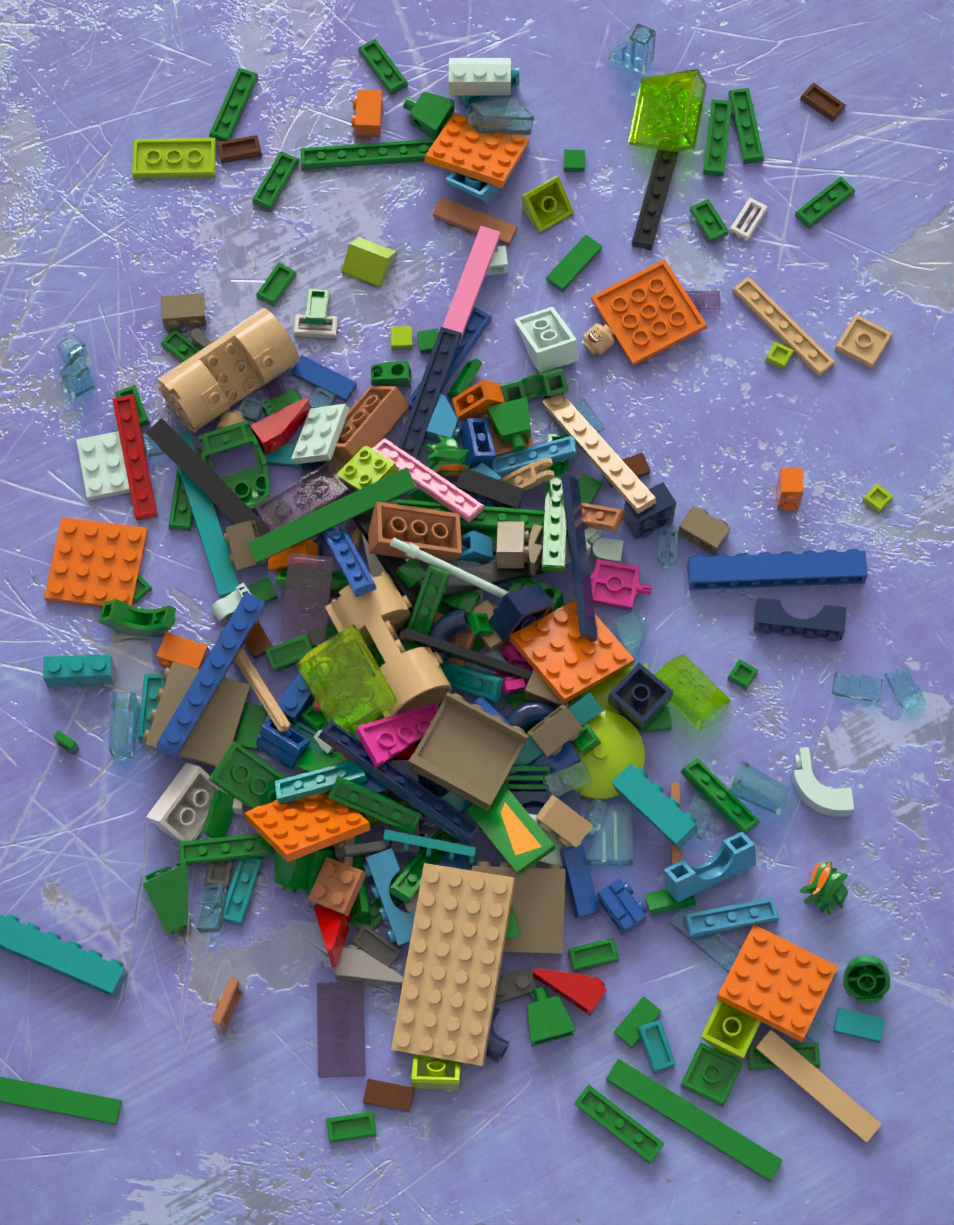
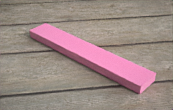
[442,226,501,347]
[372,438,484,522]

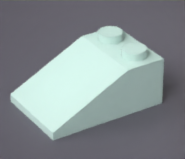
[514,307,579,373]

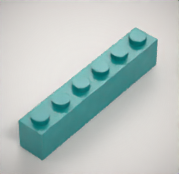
[0,914,127,998]

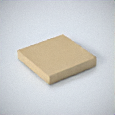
[835,314,893,369]

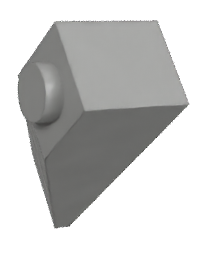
[334,945,404,988]

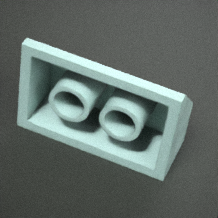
[449,58,511,95]

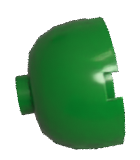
[843,954,890,1003]

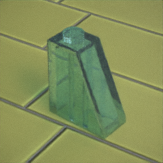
[608,23,656,74]
[468,95,534,135]
[108,691,141,760]
[730,761,792,816]
[587,803,633,866]

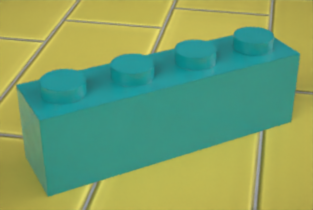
[612,764,698,850]

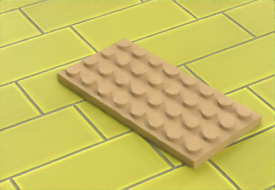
[391,863,516,1066]

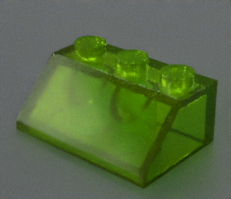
[654,654,731,730]

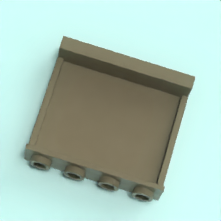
[142,661,250,768]
[407,692,529,811]
[472,861,566,954]

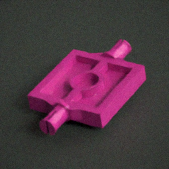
[590,559,652,610]

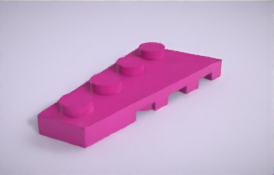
[355,702,439,768]

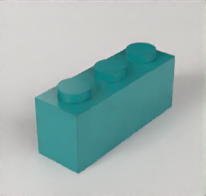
[43,654,114,687]

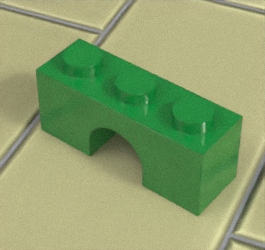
[499,368,568,402]

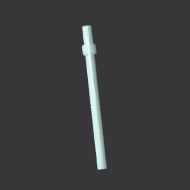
[390,538,508,598]

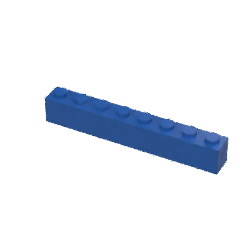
[687,549,868,590]
[156,592,266,760]

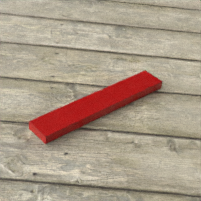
[112,395,158,521]

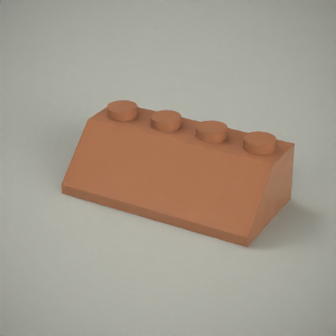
[333,386,410,464]
[368,502,462,565]

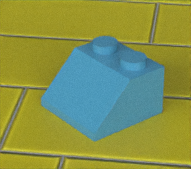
[445,172,500,205]

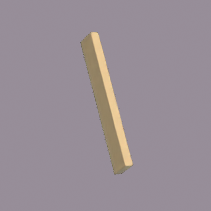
[732,276,835,377]
[756,1030,882,1143]

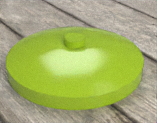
[558,710,645,801]

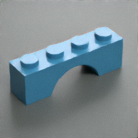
[664,832,756,902]
[362,848,415,946]

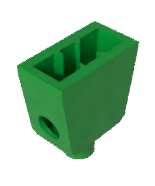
[403,92,455,139]
[487,397,531,451]
[527,987,575,1047]

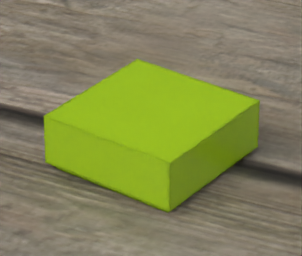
[391,326,413,349]
[765,341,794,370]
[862,483,894,514]

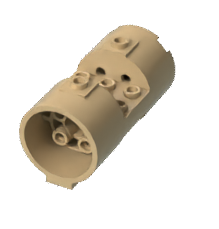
[157,308,300,433]
[325,572,452,718]

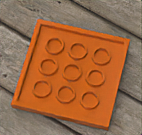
[424,113,530,188]
[591,259,707,367]
[44,517,148,608]
[509,599,635,704]
[245,791,370,862]
[716,925,838,1042]

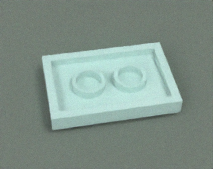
[291,404,349,464]
[76,431,130,501]

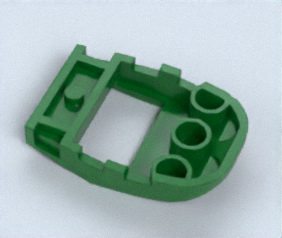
[198,420,270,510]

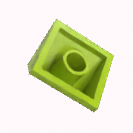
[522,176,574,233]
[342,237,397,288]
[700,1000,761,1059]
[411,1054,461,1090]

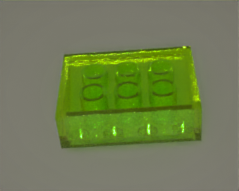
[629,69,707,152]
[296,624,398,737]

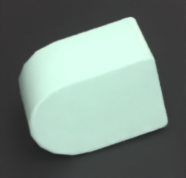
[592,538,624,563]

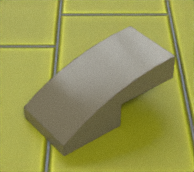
[528,524,543,576]

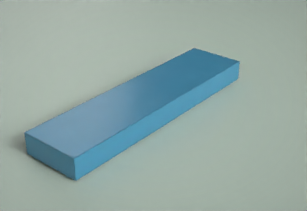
[492,435,578,478]
[684,898,780,938]

